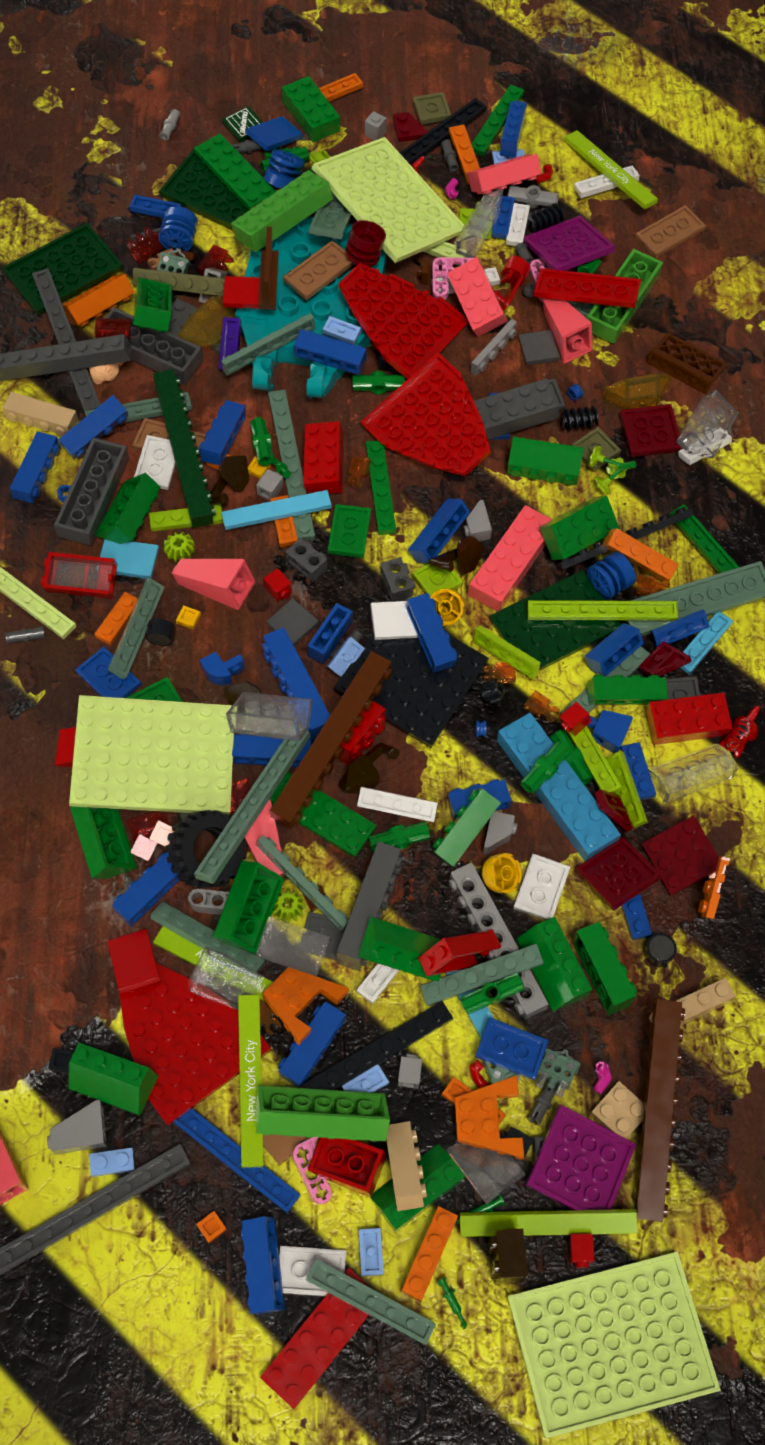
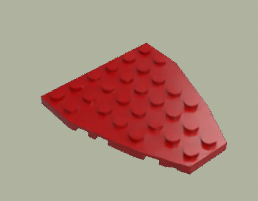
[338,263,469,379]
[360,353,492,477]
[119,963,271,1127]

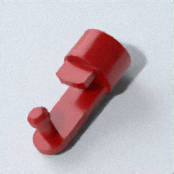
[495,256,531,311]

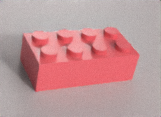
[467,154,542,194]
[447,257,508,337]

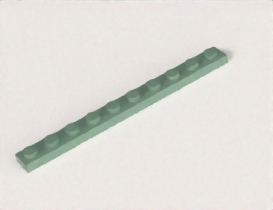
[268,390,315,541]
[194,727,311,884]

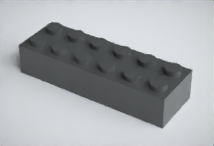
[95,307,203,385]
[474,378,559,440]
[54,438,129,546]
[337,842,403,972]

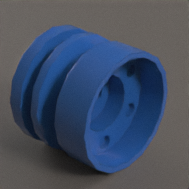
[264,150,305,189]
[158,206,198,251]
[587,551,636,600]

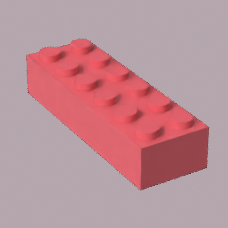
[468,505,552,612]

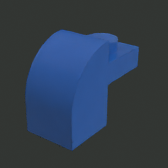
[199,652,245,685]

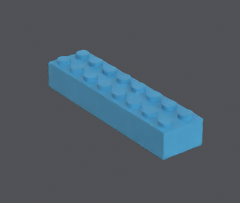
[497,713,621,862]

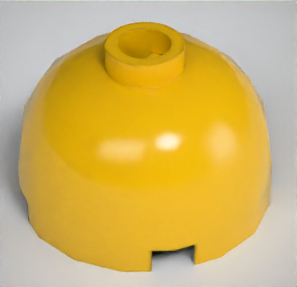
[430,588,465,626]
[482,853,522,893]

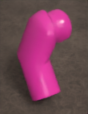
[445,178,458,199]
[593,1061,612,1094]

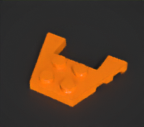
[698,856,730,919]
[262,967,349,1045]
[455,1076,524,1160]

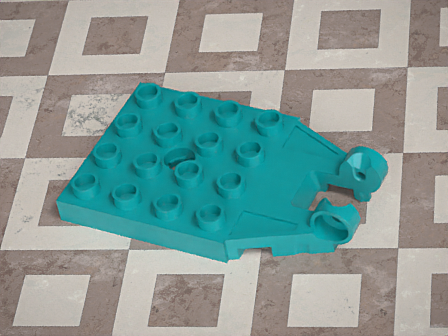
[235,216,388,399]

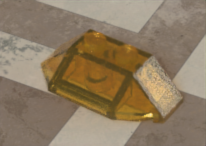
[177,296,235,348]
[602,373,672,410]

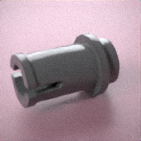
[515,243,533,264]

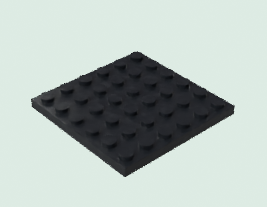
[334,632,489,748]

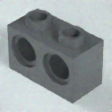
[285,538,327,582]
[380,557,415,602]

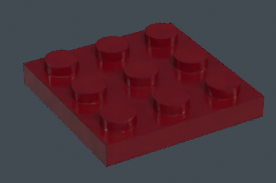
[620,404,683,457]
[642,815,719,896]
[576,837,661,911]

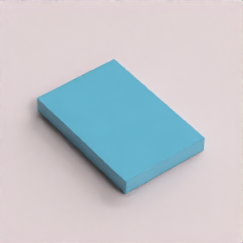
[97,539,159,579]

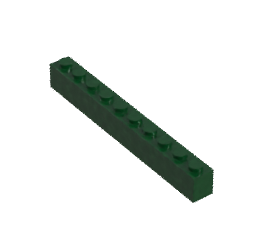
[153,369,216,528]

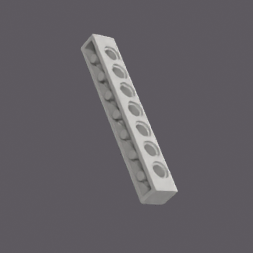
[448,863,548,1020]

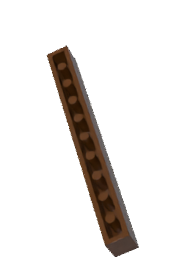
[270,651,393,829]
[634,999,685,1222]

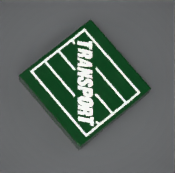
[222,106,263,143]

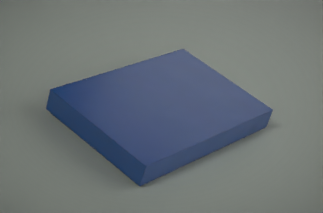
[246,116,303,151]
[75,646,142,698]
[475,1017,549,1081]

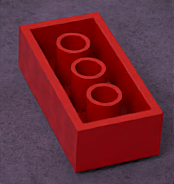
[303,421,344,494]
[645,692,733,745]

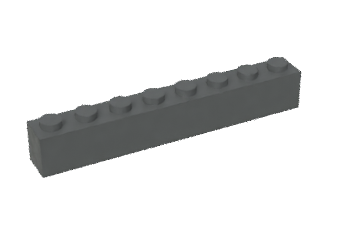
[0,334,131,381]

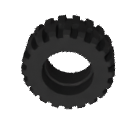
[165,810,247,888]

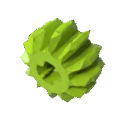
[164,531,195,563]
[273,888,305,924]

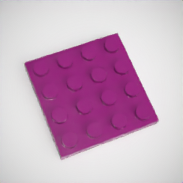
[523,216,615,271]
[525,1105,636,1210]

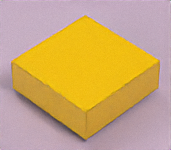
[248,456,271,479]
[176,605,201,629]

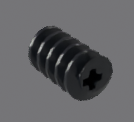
[527,203,564,233]
[560,406,599,432]

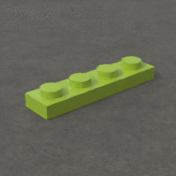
[149,504,223,532]
[473,625,540,679]
[569,726,622,793]
[606,751,648,830]

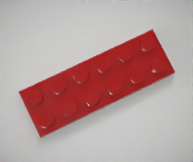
[534,268,641,308]
[260,1268,372,1409]

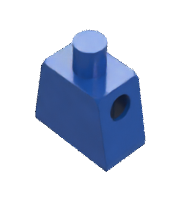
[587,710,633,754]

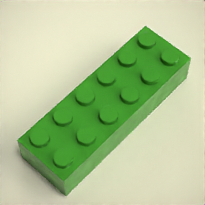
[231,170,333,252]
[587,248,663,344]
[254,1085,390,1142]

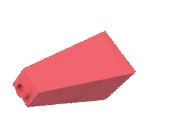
[543,298,593,364]
[172,559,256,610]
[243,799,283,877]
[0,1130,28,1205]

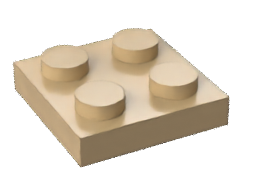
[591,1081,644,1139]

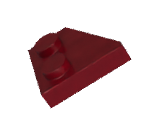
[393,112,428,142]
[638,641,692,677]
[595,789,634,832]

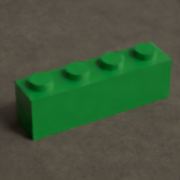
[587,675,668,705]
[432,788,501,867]

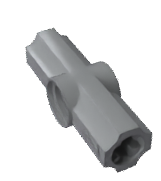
[508,185,559,208]

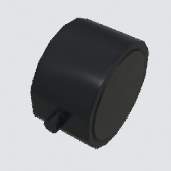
[145,618,176,646]
[643,932,677,968]

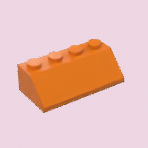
[63,274,135,327]

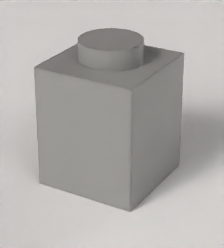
[365,111,387,141]
[256,469,284,501]
[398,1054,422,1089]

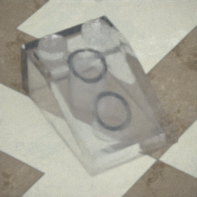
[255,916,330,976]
[188,946,264,1010]
[446,1142,526,1204]

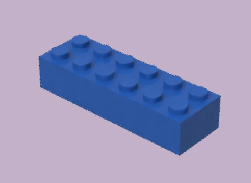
[262,627,330,744]

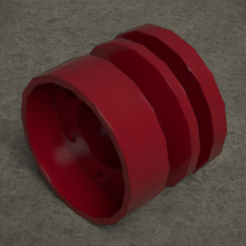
[345,220,386,267]

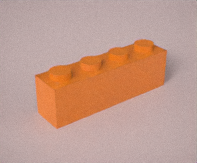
[602,528,679,581]
[401,1206,458,1303]

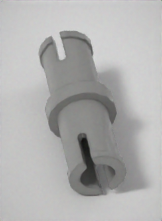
[160,109,180,141]

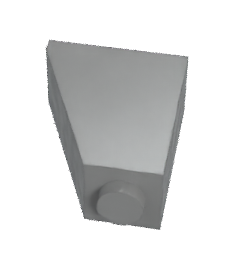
[47,1100,107,1155]

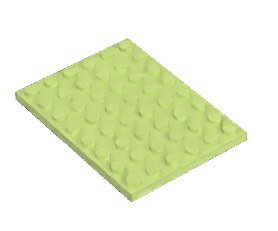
[312,137,467,263]
[69,695,235,815]
[507,1252,721,1439]

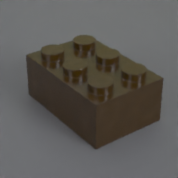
[488,1229,528,1285]

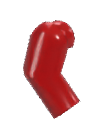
[534,164,553,184]
[469,1060,489,1089]

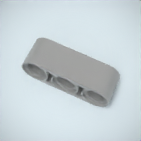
[188,889,230,915]

